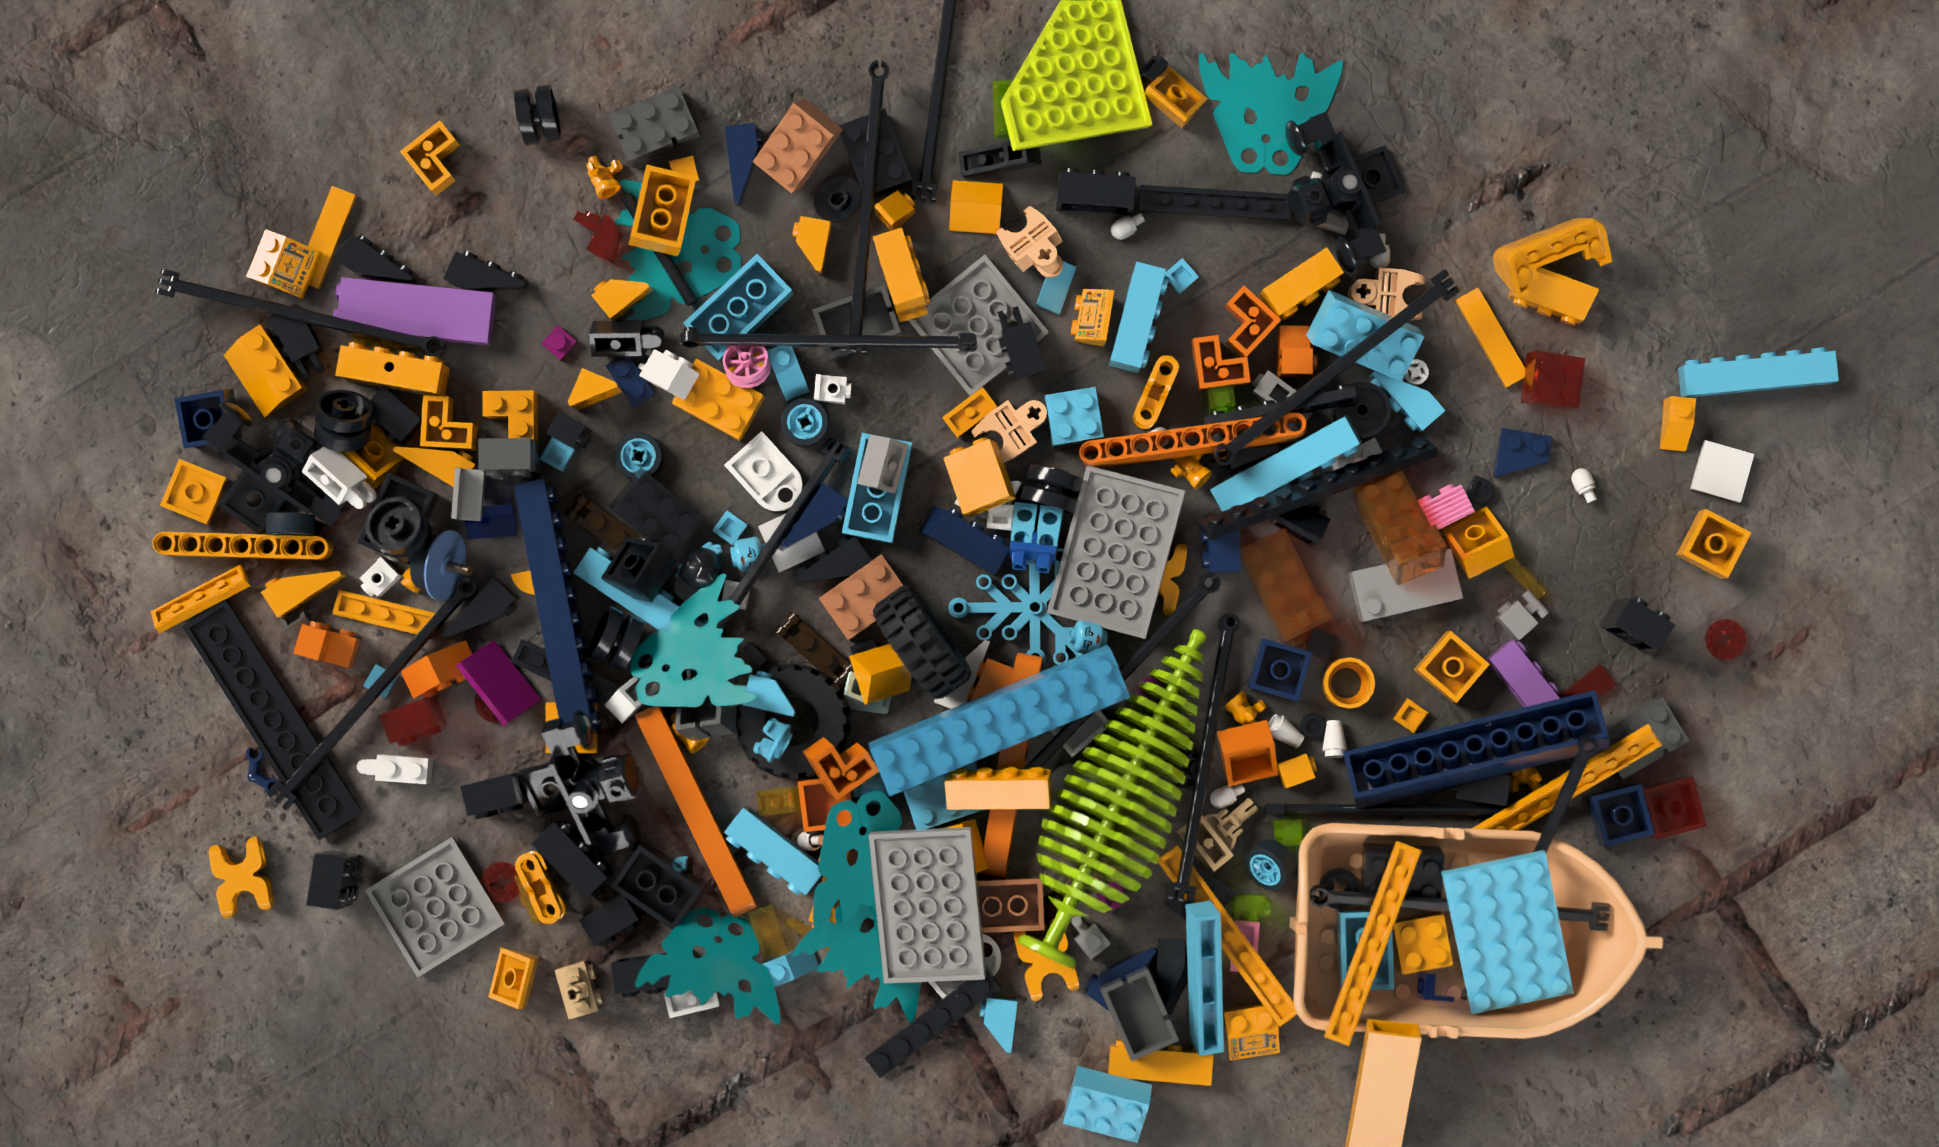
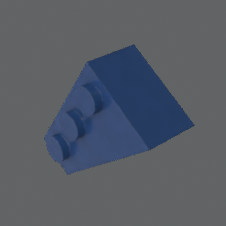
[919,506,1010,575]

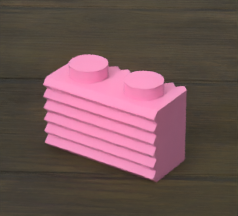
[1413,483,1475,535]

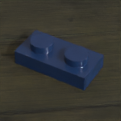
[605,356,655,408]

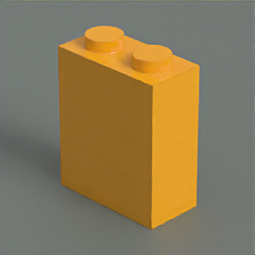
[943,438,1016,517]

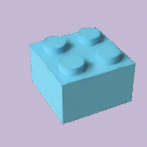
[1044,387,1104,448]

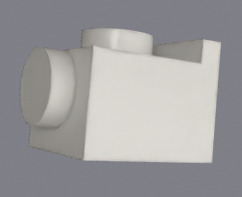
[814,374,852,404]
[360,557,402,597]

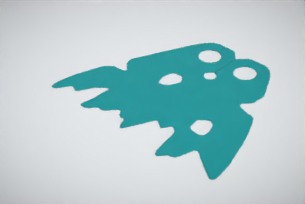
[1199,52,1343,175]
[615,180,741,321]
[629,574,758,707]
[813,790,902,933]
[792,904,921,1022]
[635,907,780,1025]

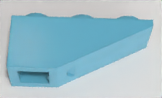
[1369,371,1445,432]

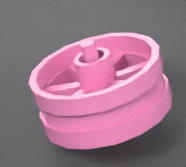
[723,346,771,388]

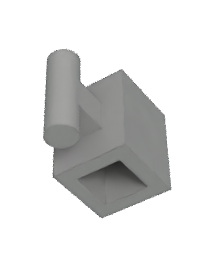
[1495,589,1549,641]
[1071,917,1111,960]

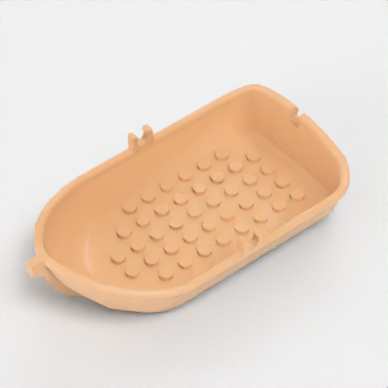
[1290,823,1663,1039]

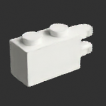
[638,349,699,400]
[302,447,377,509]
[356,754,434,784]

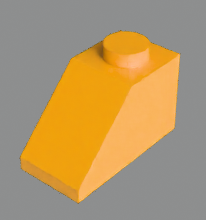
[874,190,915,231]
[792,216,832,274]
[591,279,653,321]
[1660,396,1696,452]

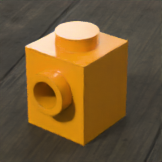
[1277,753,1317,788]

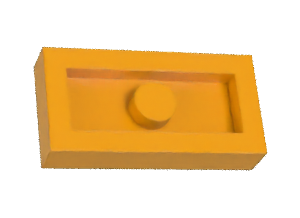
[942,387,997,438]

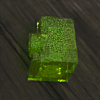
[1205,385,1236,416]
[1273,818,1303,846]
[1232,893,1270,921]

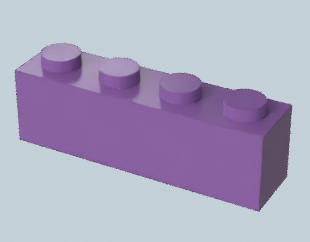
[1485,640,1560,708]

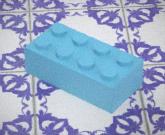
[683,254,794,363]
[1109,261,1169,373]
[1306,290,1425,382]
[842,433,913,544]
[724,806,821,896]

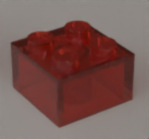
[1520,351,1585,411]
[379,696,447,747]
[1643,776,1707,840]

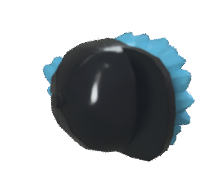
[674,542,723,601]

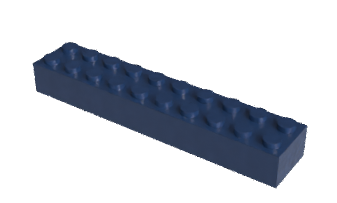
[514,479,602,734]
[1343,690,1610,809]

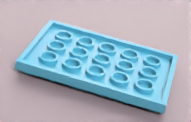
[1441,850,1574,1014]

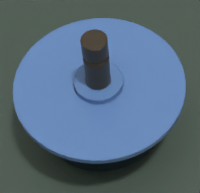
[410,530,473,601]

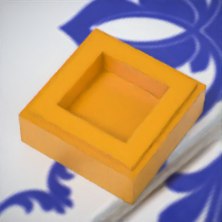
[1393,698,1429,734]

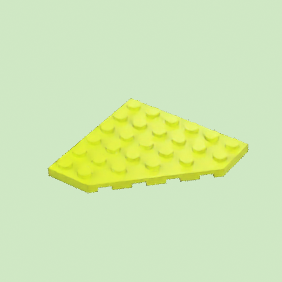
[1001,0,1152,151]

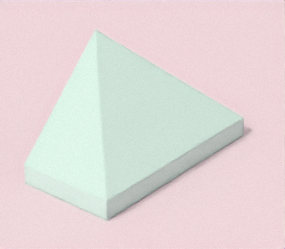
[843,671,892,714]

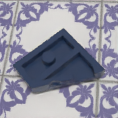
[1493,428,1552,477]

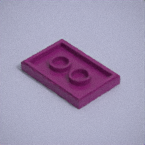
[456,640,541,726]

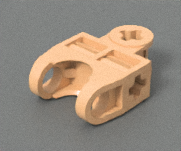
[996,206,1063,278]
[1347,267,1425,321]
[971,400,1047,463]

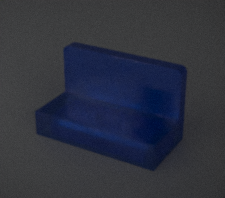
[465,504,517,540]
[1416,972,1455,1002]

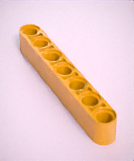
[152,532,333,560]

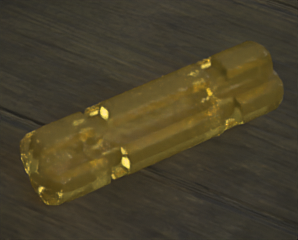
[1504,557,1547,599]

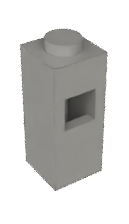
[1251,370,1313,429]

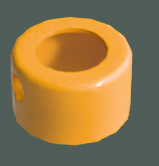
[1321,657,1375,709]

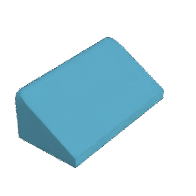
[1036,261,1076,315]

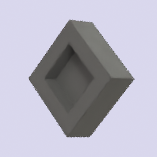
[280,605,310,638]

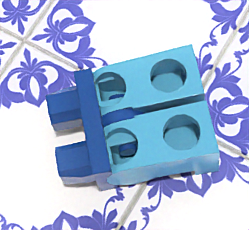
[1010,502,1063,573]

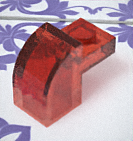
[573,210,622,264]

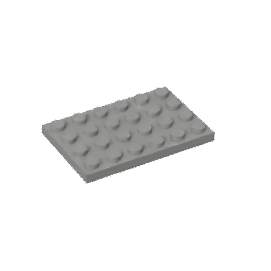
[1047,465,1186,640]
[869,827,986,983]

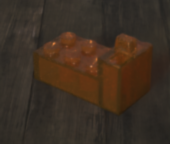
[1354,470,1447,586]
[1240,528,1332,642]

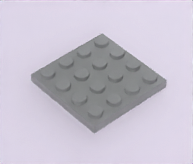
[908,255,1049,396]
[365,836,506,978]

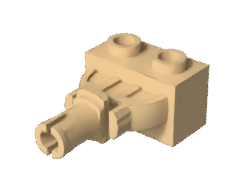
[1177,798,1258,872]
[555,960,604,1019]

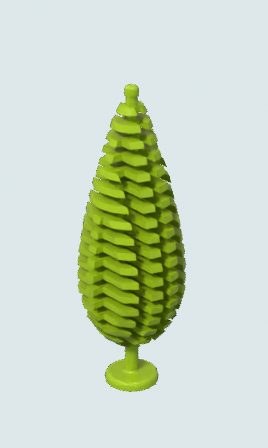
[1017,629,1206,969]

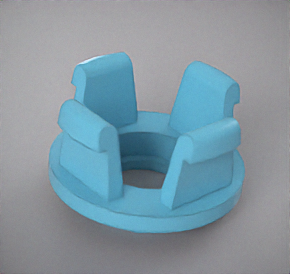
[753,718,793,763]

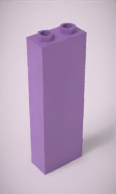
[333,277,497,346]

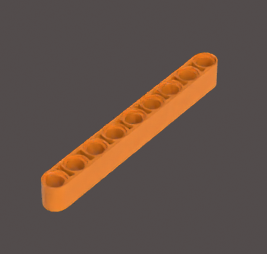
[1079,412,1307,468]
[980,653,1043,878]
[635,706,758,918]

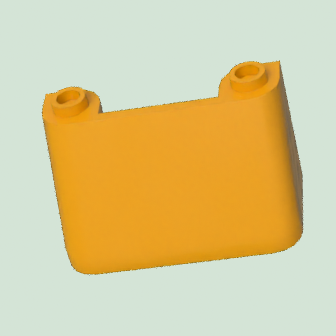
[1493,218,1612,298]

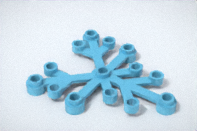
[948,548,1083,665]

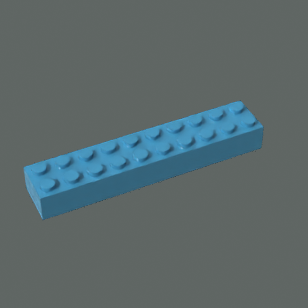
[868,645,1130,796]

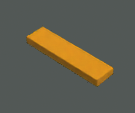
[308,186,357,290]
[1455,288,1529,388]
[151,564,250,633]
[333,590,435,638]

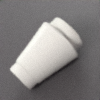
[1268,714,1304,748]
[1322,720,1348,758]

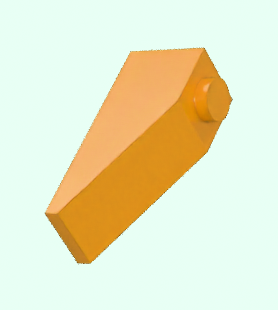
[393,446,476,487]
[261,571,346,618]

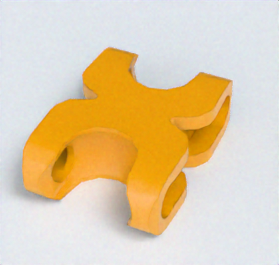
[1132,355,1179,430]
[1159,544,1187,617]
[209,836,275,919]
[515,851,567,924]
[1013,919,1079,1002]

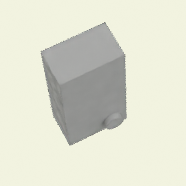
[1348,549,1463,622]

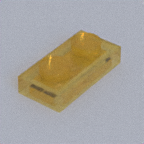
[756,786,801,816]
[748,904,789,961]

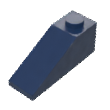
[724,123,763,206]
[778,483,848,551]
[1085,946,1157,1012]

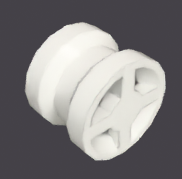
[1403,359,1429,386]

